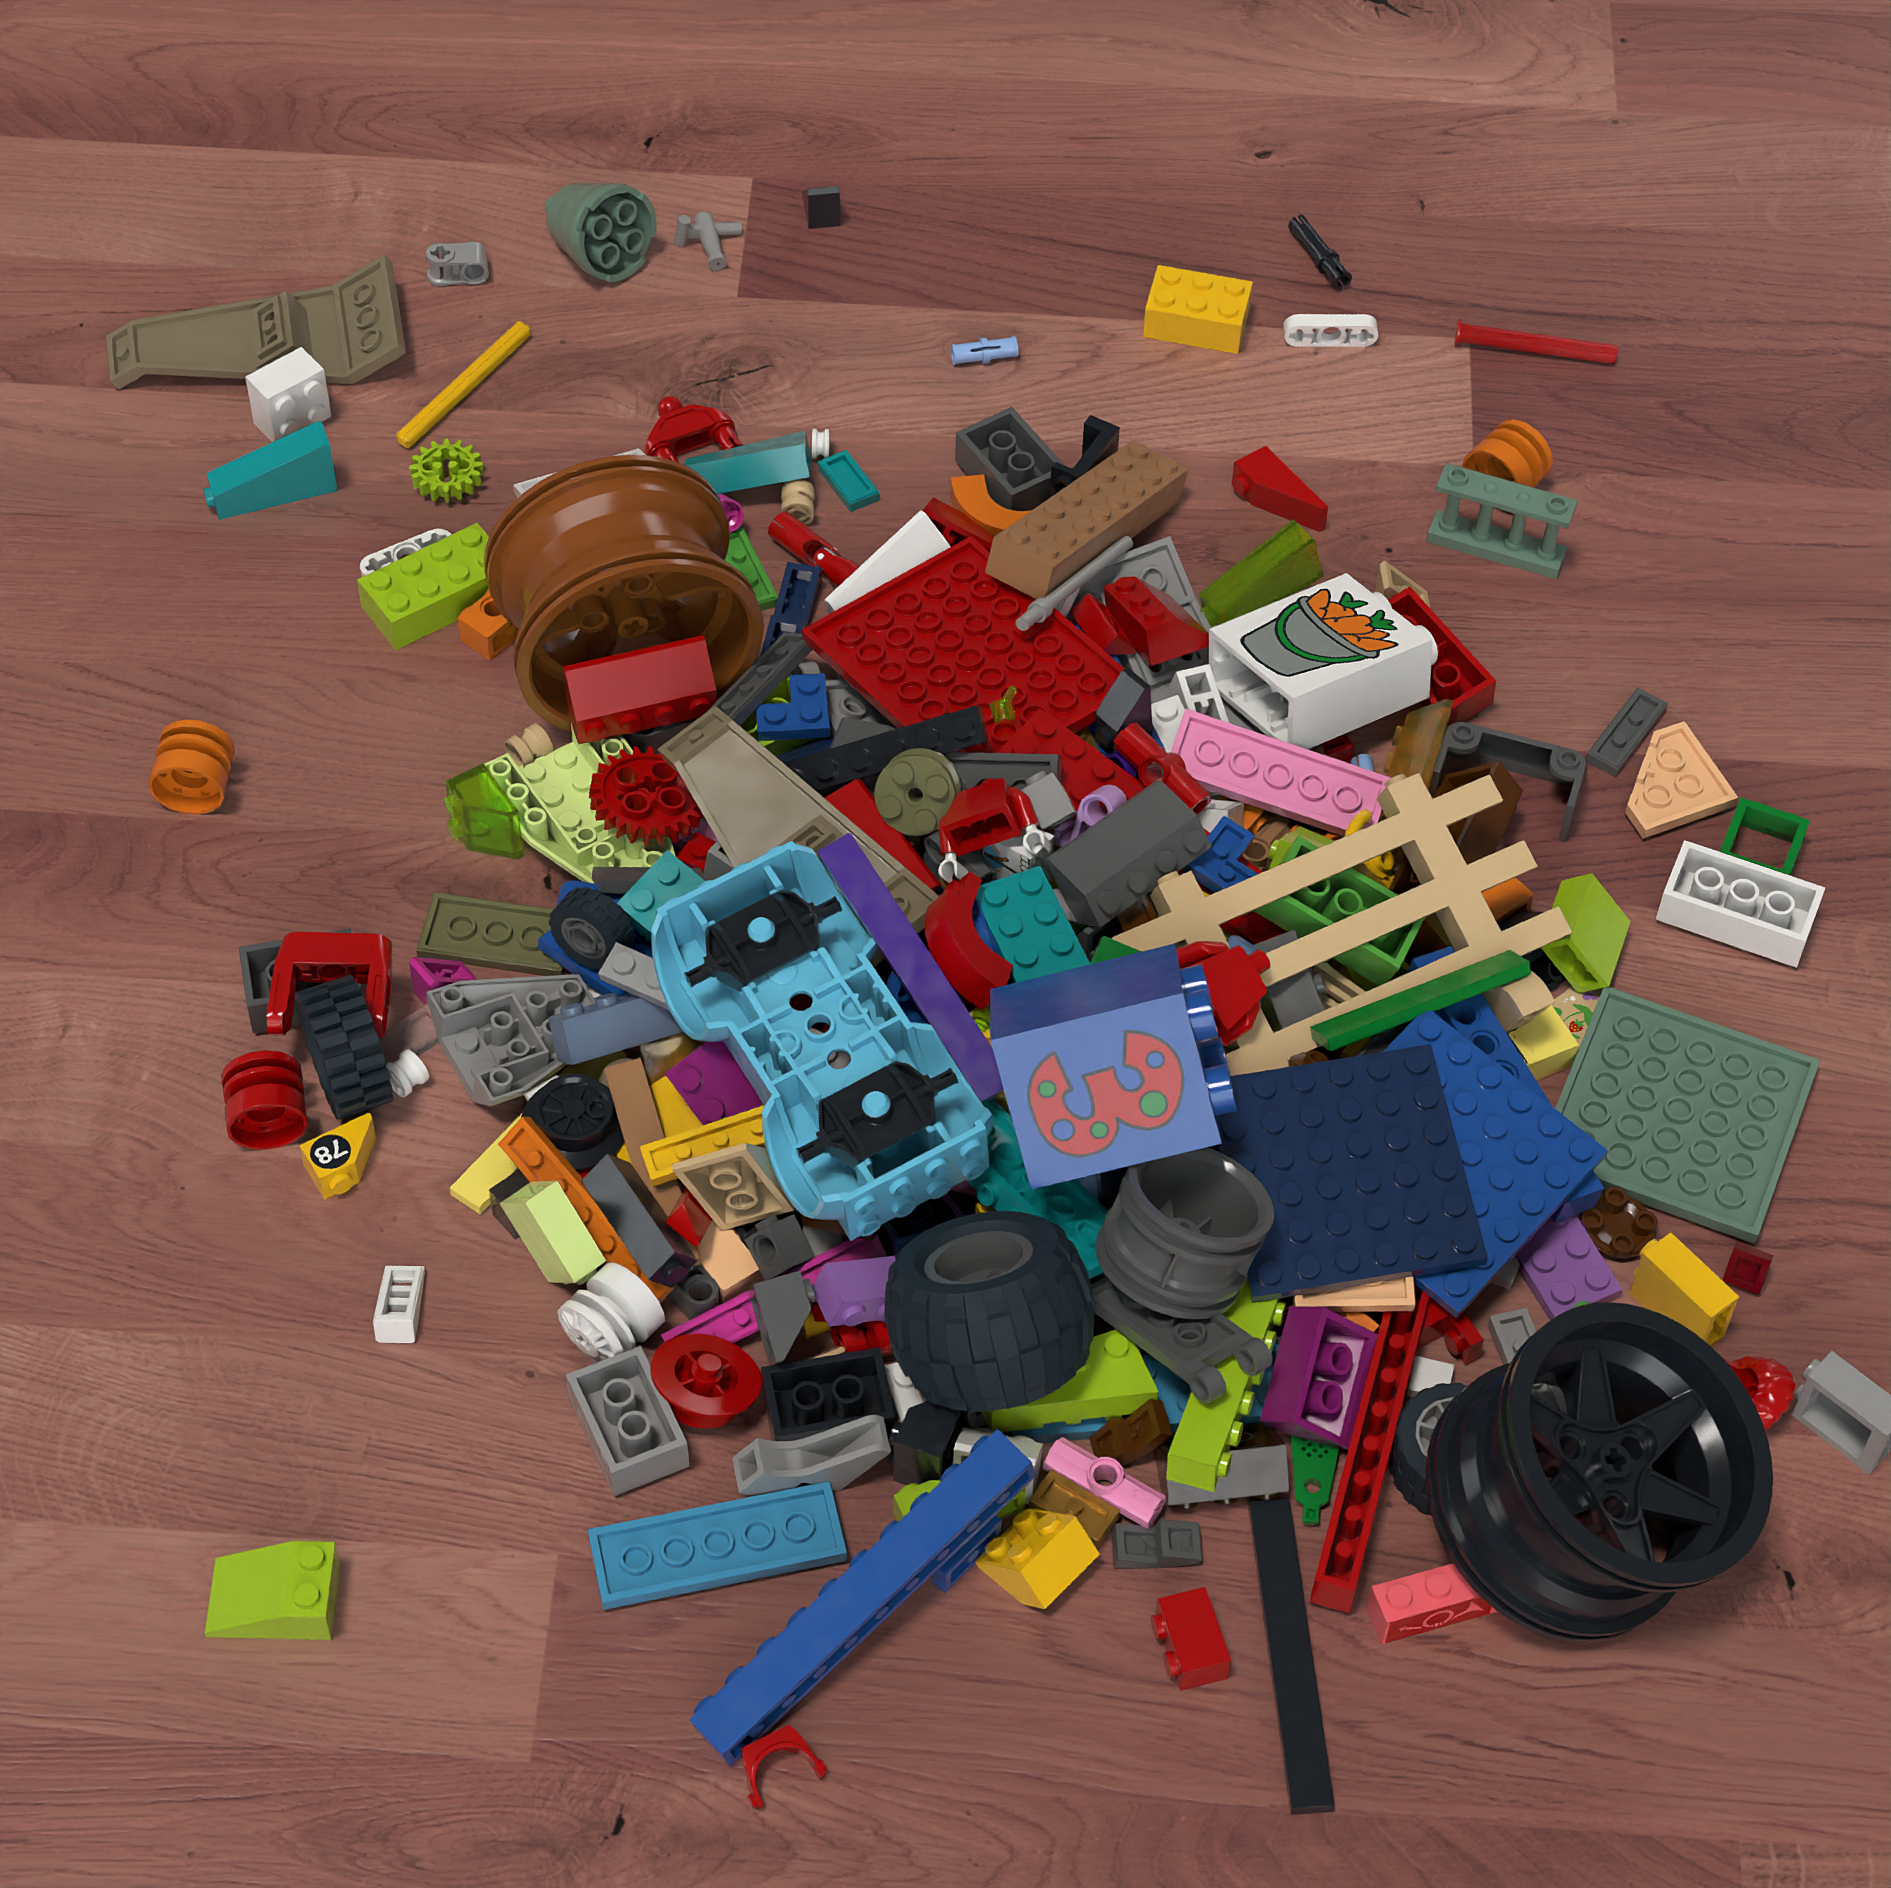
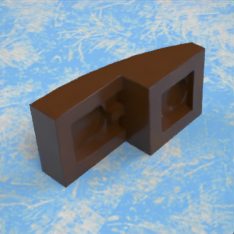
[1089,1398,1173,1466]

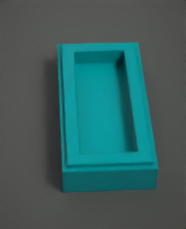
[817,450,880,513]

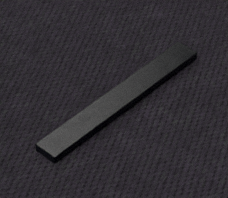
[1248,1499,1334,1814]

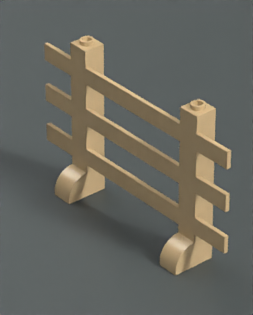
[1111,773,1572,1076]

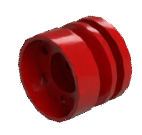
[221,1050,308,1150]

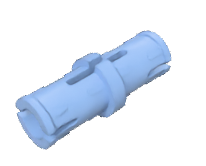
[950,336,1018,365]

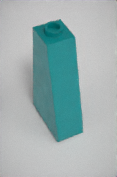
[203,421,338,520]
[684,431,812,494]

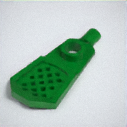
[1290,1435,1339,1526]

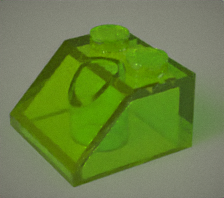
[443,763,524,860]

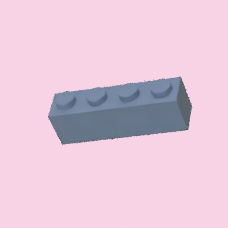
[548,993,683,1065]

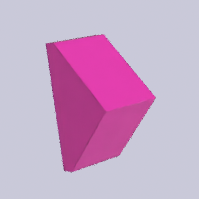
[409,957,478,1011]

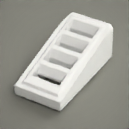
[373,1266,425,1343]

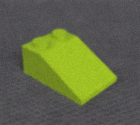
[205,1541,341,1640]

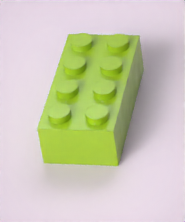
[357,523,489,650]

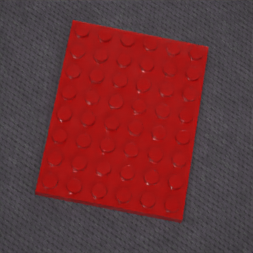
[801,536,1125,753]

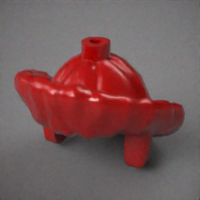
[1722,1356,1795,1430]

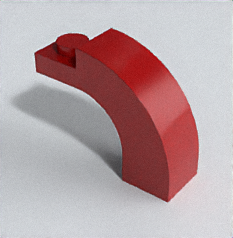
[924,871,1013,1010]

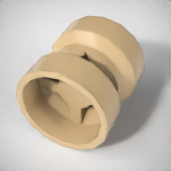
[780,479,815,525]
[503,723,553,767]

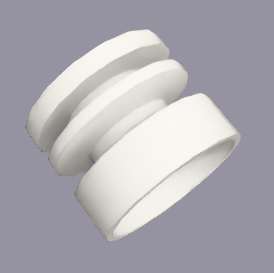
[557,1262,665,1363]

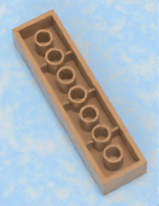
[985,441,1188,599]

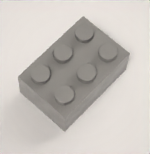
[566,1346,689,1496]

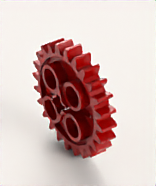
[589,746,704,846]

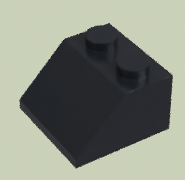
[889,1401,968,1486]

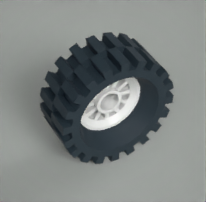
[294,975,394,1120]

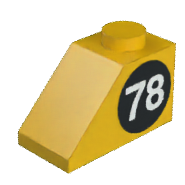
[299,1112,376,1200]

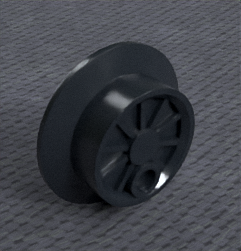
[521,1074,625,1171]

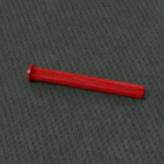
[1454,319,1618,364]

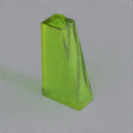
[1198,519,1324,626]

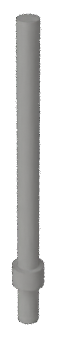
[1016,536,1133,631]

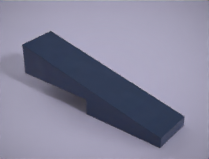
[760,562,822,657]

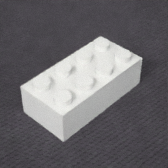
[1656,840,1825,968]

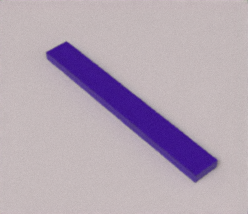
[817,832,1004,1105]

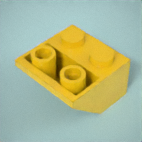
[975,1508,1100,1609]

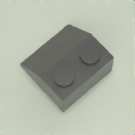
[748,1271,815,1366]

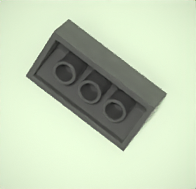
[1045,780,1212,927]

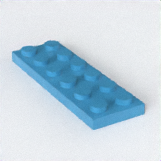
[587,1481,847,1610]

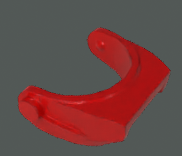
[741,1725,827,1810]

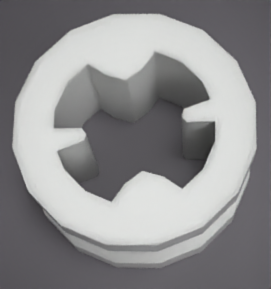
[812,428,830,458]

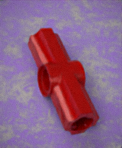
[1113,722,1211,815]

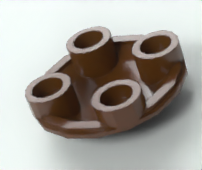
[1579,1187,1658,1258]

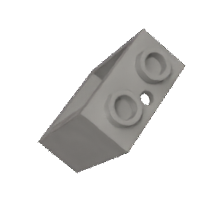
[1792,1351,1891,1475]

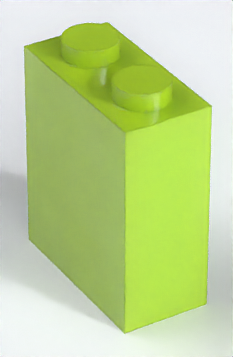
[1541,873,1631,993]

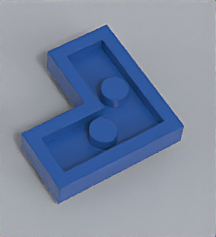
[756,673,830,741]
[1183,816,1258,893]

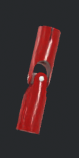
[768,511,860,587]

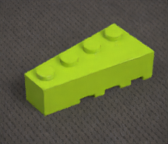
[982,1329,1159,1432]

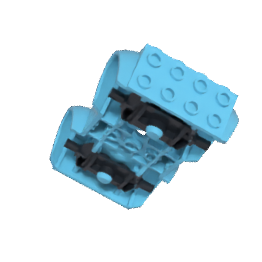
[651,840,995,1241]

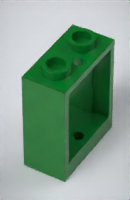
[1719,797,1810,875]

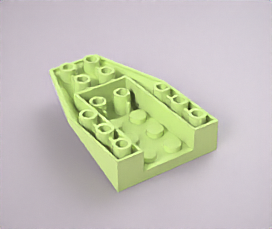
[476,724,675,883]

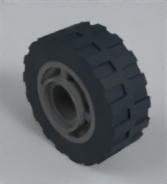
[549,887,635,970]

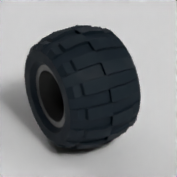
[884,1211,1095,1412]

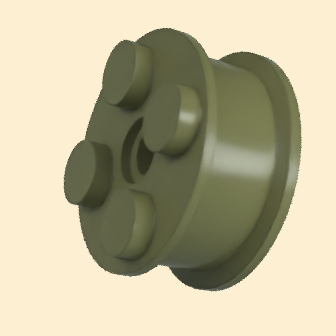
[875,748,961,836]

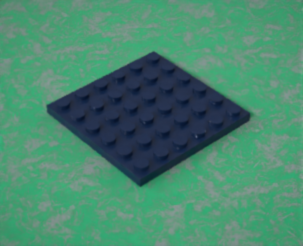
[1215,1044,1488,1303]

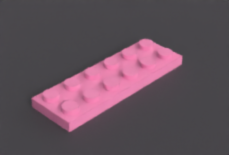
[1171,709,1391,836]

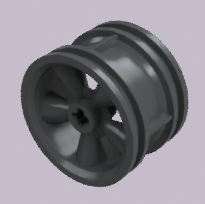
[1095,1147,1274,1319]

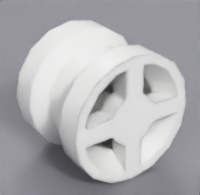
[386,1049,429,1097]

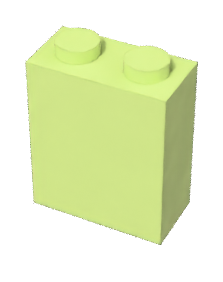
[500,1181,606,1285]

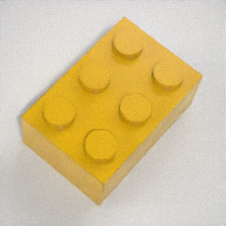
[1143,265,1253,354]

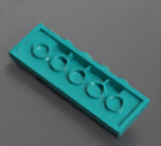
[966,1099,1108,1278]

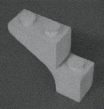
[732,1415,891,1496]

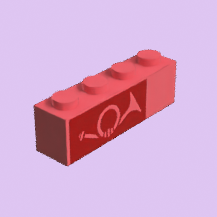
[1366,1563,1498,1645]

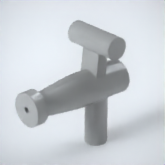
[674,211,742,271]

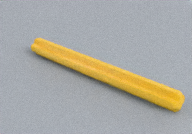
[396,321,531,448]

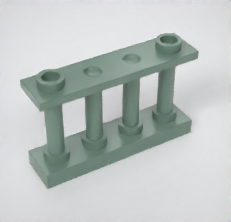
[1426,463,1578,579]

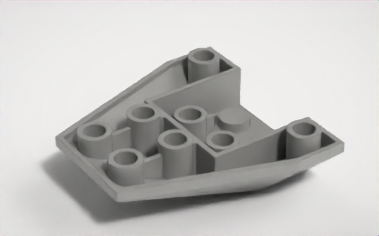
[426,974,595,1106]

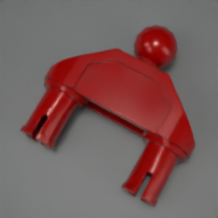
[644,396,743,463]

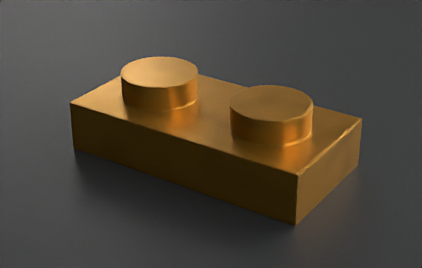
[1029,1469,1120,1548]

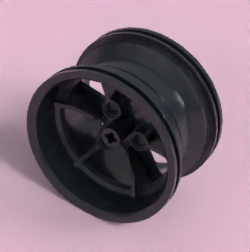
[1426,1302,1773,1643]

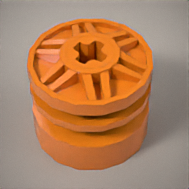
[1462,419,1553,510]
[148,719,235,815]

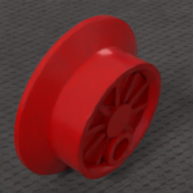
[650,1334,762,1429]

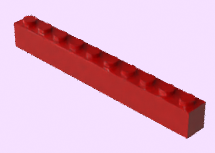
[1310,1284,1430,1613]

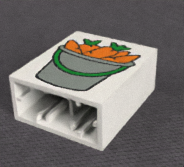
[1209,573,1438,749]

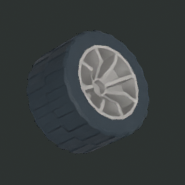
[1389,1382,1468,1515]

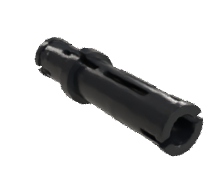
[1288,214,1352,289]

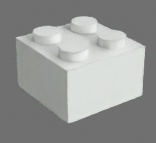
[245,347,331,442]

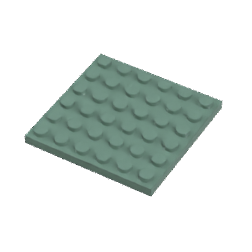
[1555,987,1820,1244]

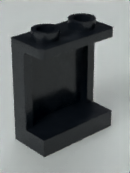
[1050,415,1120,498]

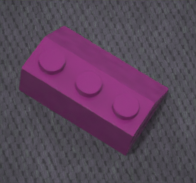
[665,1041,764,1125]
[1260,1306,1378,1449]

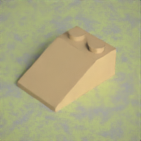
[672,1143,794,1230]

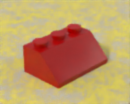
[1103,576,1209,666]

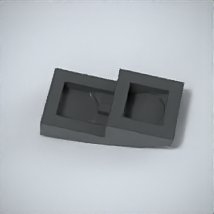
[1111,1519,1202,1569]

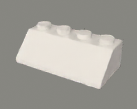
[825,510,951,614]

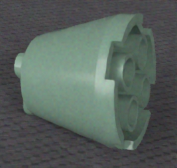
[545,182,657,282]

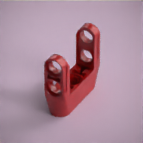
[267,932,392,1038]

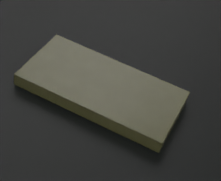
[416,892,565,976]

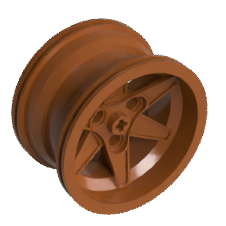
[484,455,764,732]

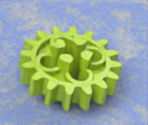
[409,438,484,503]

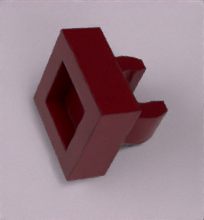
[1722,1242,1774,1294]

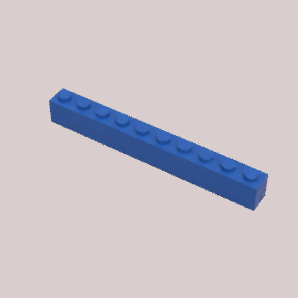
[689,1429,1036,1767]

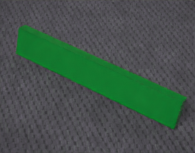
[1310,950,1531,1052]

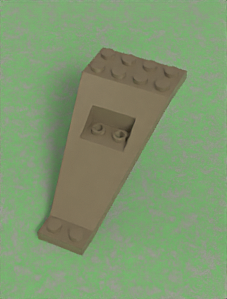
[106,255,406,389]
[657,706,939,968]

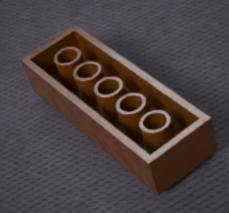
[1389,761,1523,958]

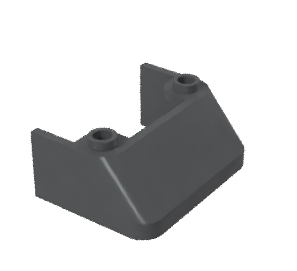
[1429,722,1587,842]

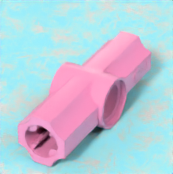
[1043,1437,1166,1529]

